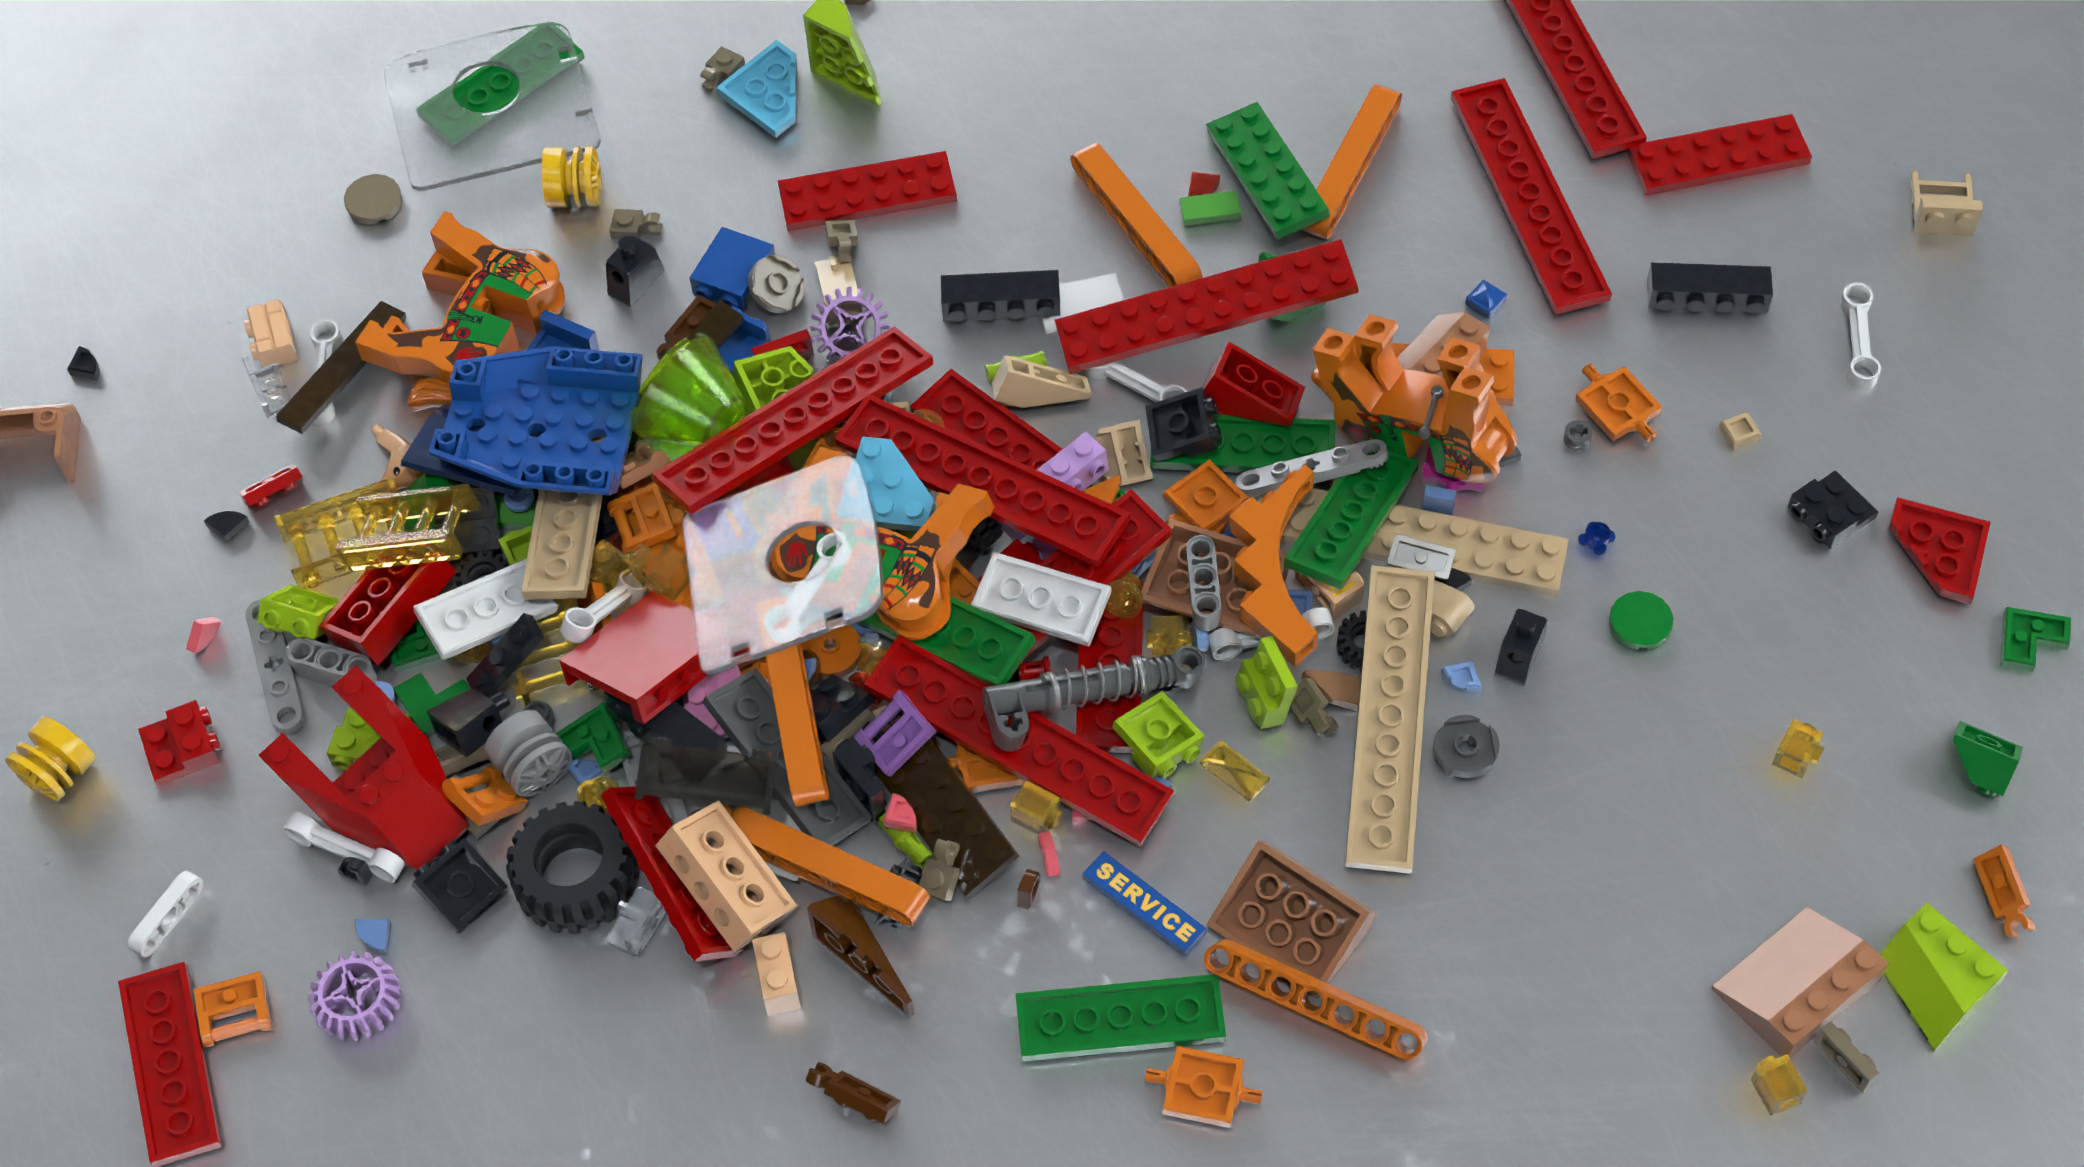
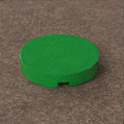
[1609,591,1674,650]

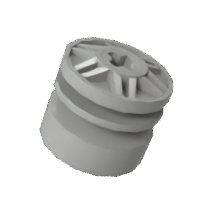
[484,710,572,797]

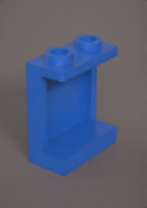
[689,227,775,313]
[697,306,771,393]
[526,310,599,350]

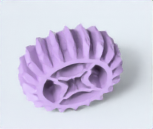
[810,286,891,361]
[308,951,402,1041]

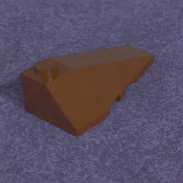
[807,895,914,1018]

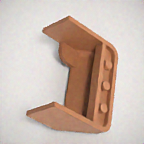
[0,403,81,483]

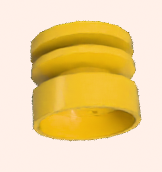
[541,146,602,208]
[5,716,96,802]

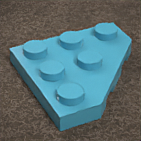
[716,40,797,138]
[838,436,937,532]

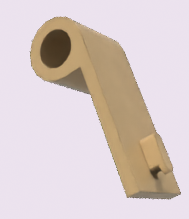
[815,256,863,328]
[1395,567,1474,637]

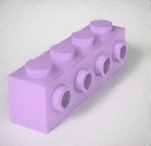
[997,431,1109,541]

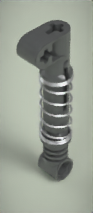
[982,646,1205,751]

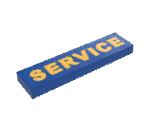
[1082,851,1206,956]

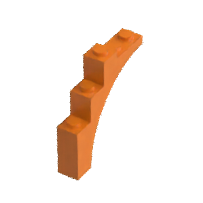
[1229,464,1318,667]

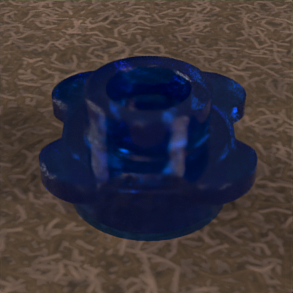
[1578,522,1615,555]

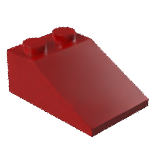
[1202,341,1306,426]

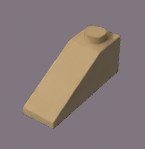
[991,355,1091,408]

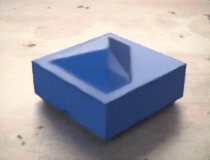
[1465,279,1507,318]

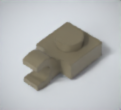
[700,46,745,91]
[609,209,663,239]
[825,220,858,263]
[1290,678,1339,735]
[919,839,961,901]

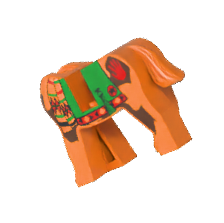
[355,211,565,411]
[1311,314,1517,483]
[765,447,994,641]

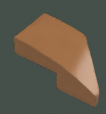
[1302,669,1361,712]

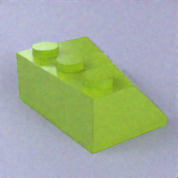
[803,0,882,106]
[733,346,822,436]
[1880,902,2009,1052]

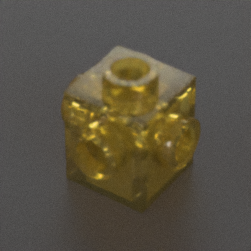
[1146,616,1193,656]

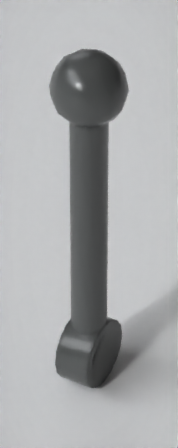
[1418,386,1443,439]

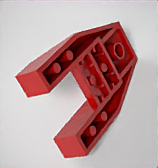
[258,665,470,870]

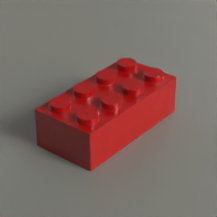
[319,533,456,666]

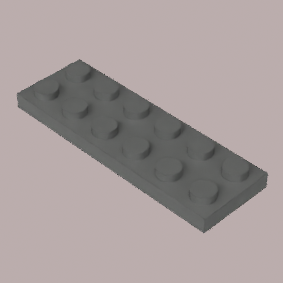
[702,667,872,846]

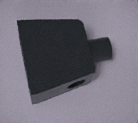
[606,235,665,307]
[1494,609,1548,686]
[426,689,511,757]

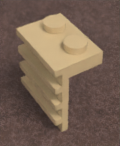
[1910,171,1983,236]

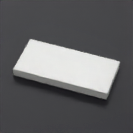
[971,552,1112,646]
[414,559,558,660]

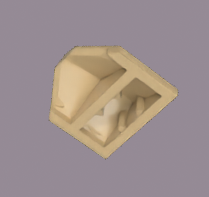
[1095,419,1153,487]

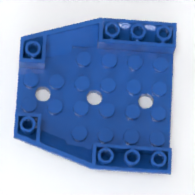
[429,346,643,495]

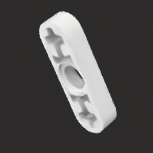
[128,871,203,957]

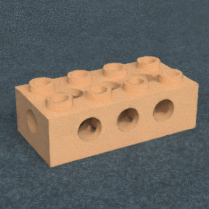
[655,800,798,952]

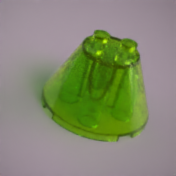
[630,333,748,447]

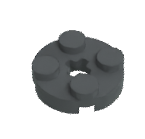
[1433,715,1500,778]

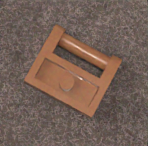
[619,440,668,489]

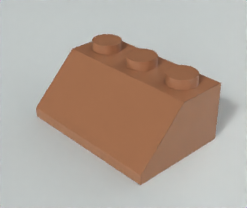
[1397,312,1490,377]

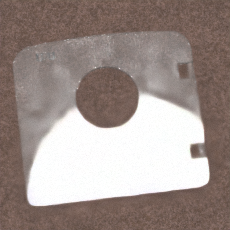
[384,22,601,191]
[683,456,884,675]

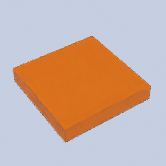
[1162,459,1249,531]

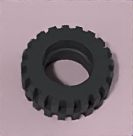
[506,801,638,933]

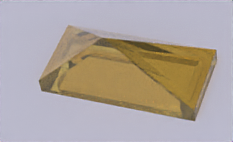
[1200,740,1270,802]

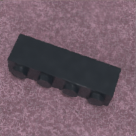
[1647,262,1773,314]
[941,270,1061,322]
[603,691,727,780]

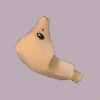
[371,424,424,497]

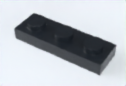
[466,613,545,697]

